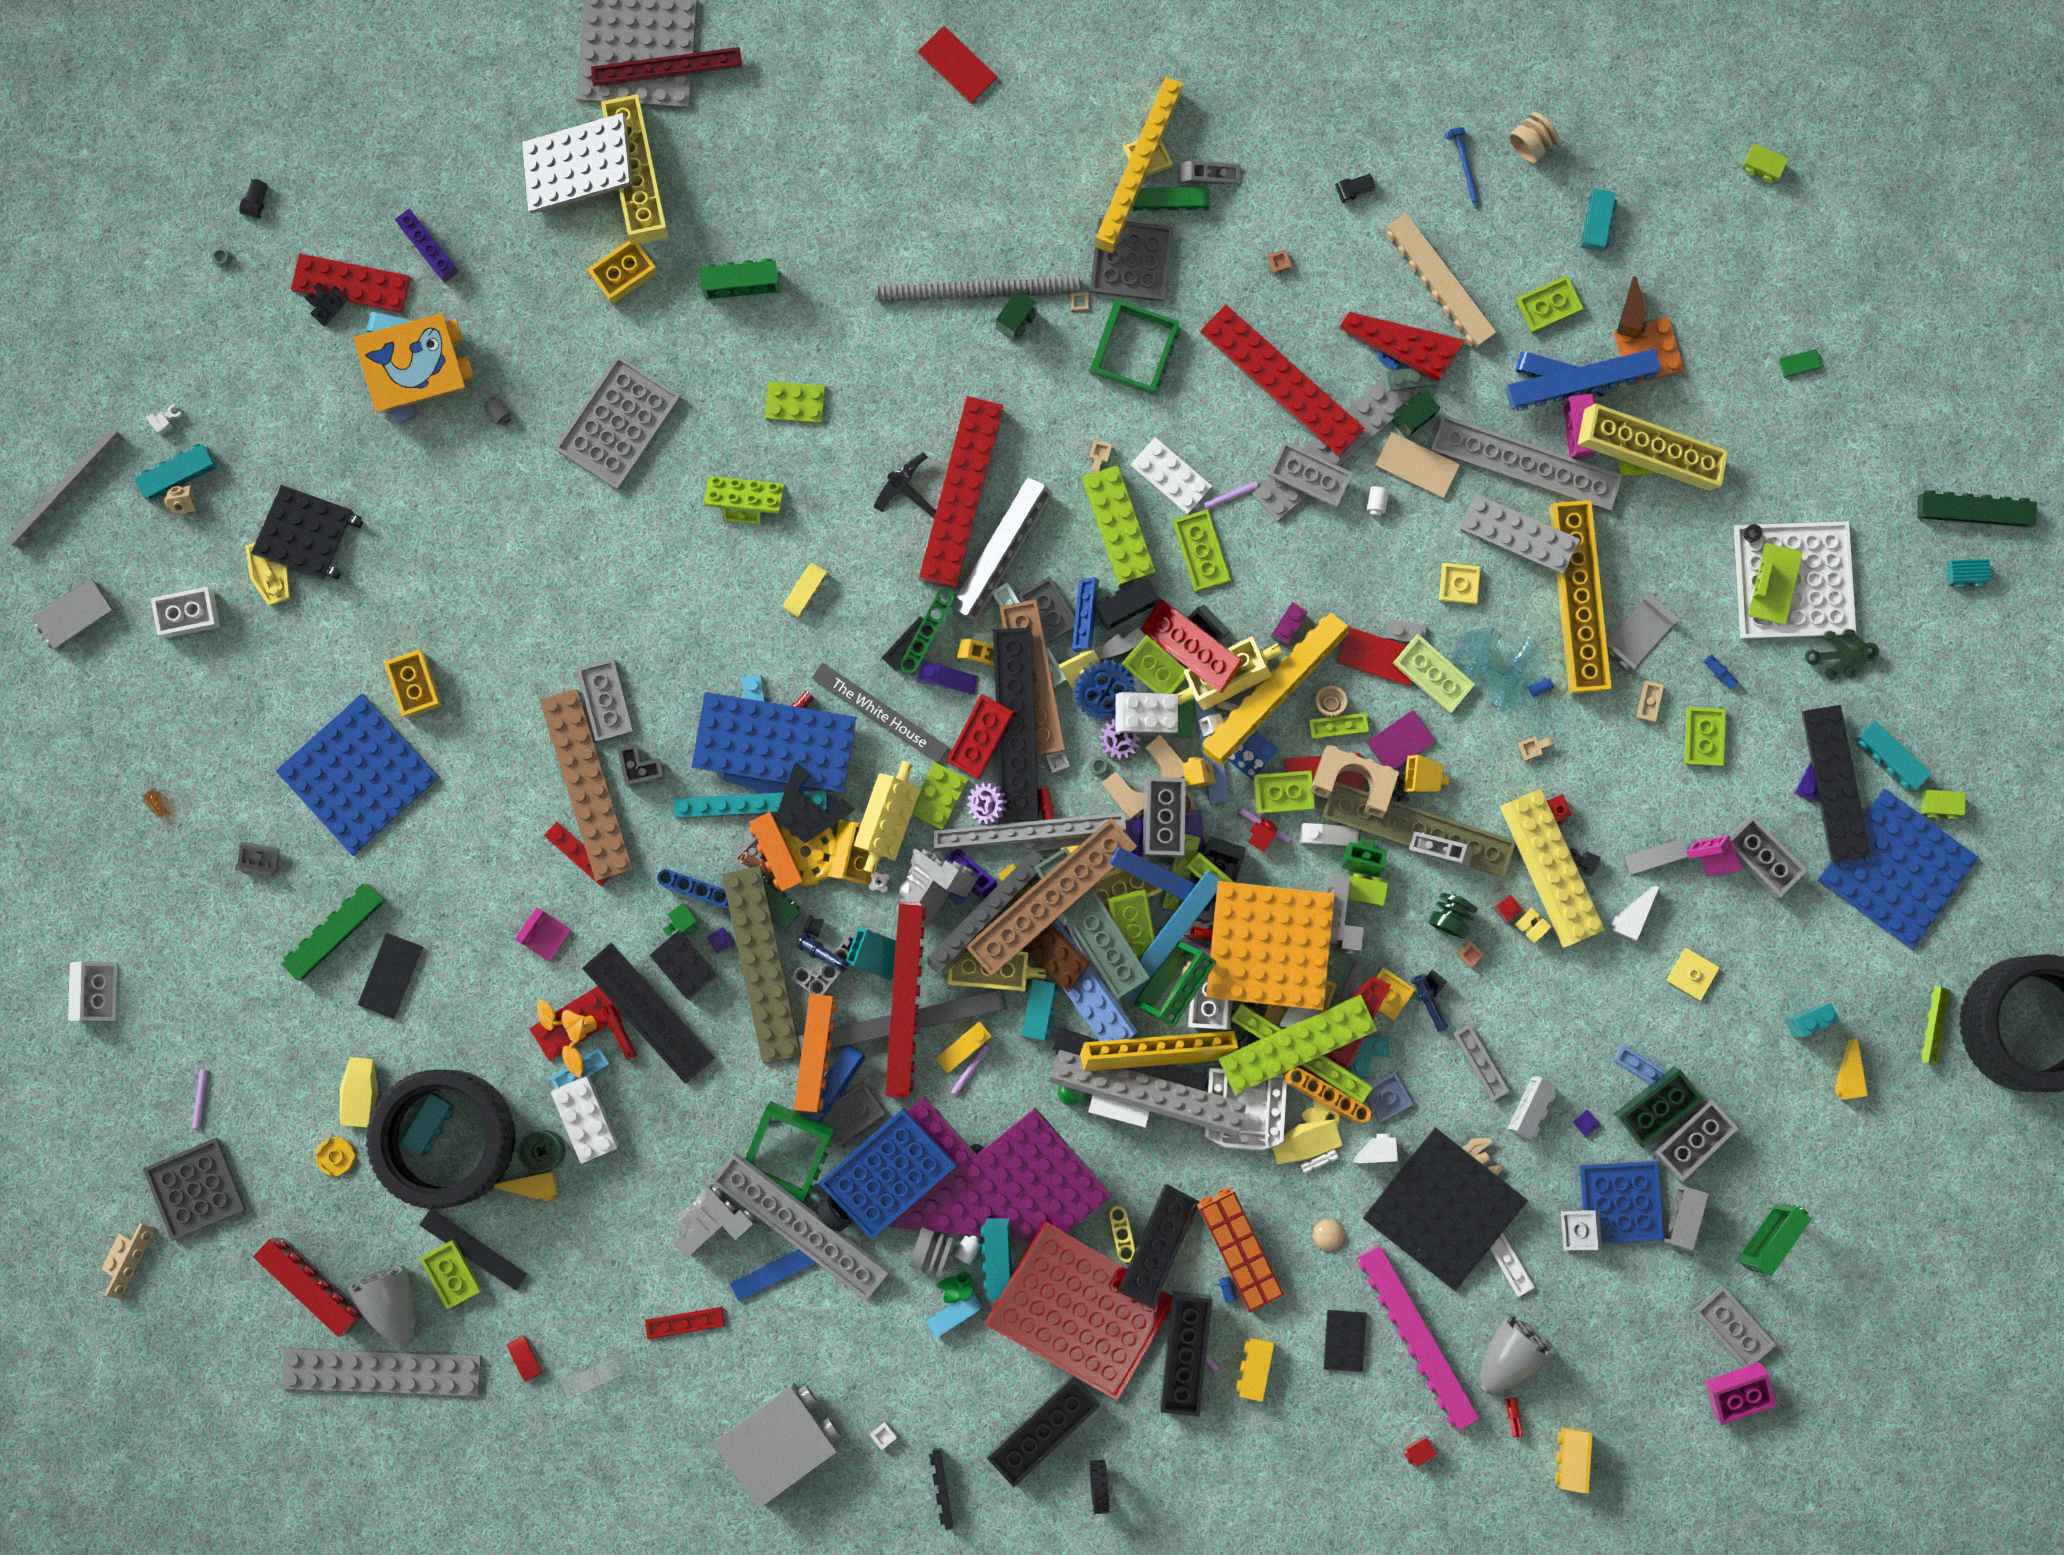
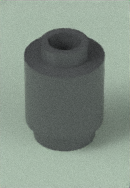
[484,397,512,425]

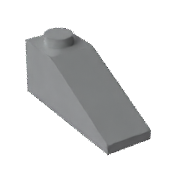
[1180,161,1240,183]
[1409,831,1474,867]

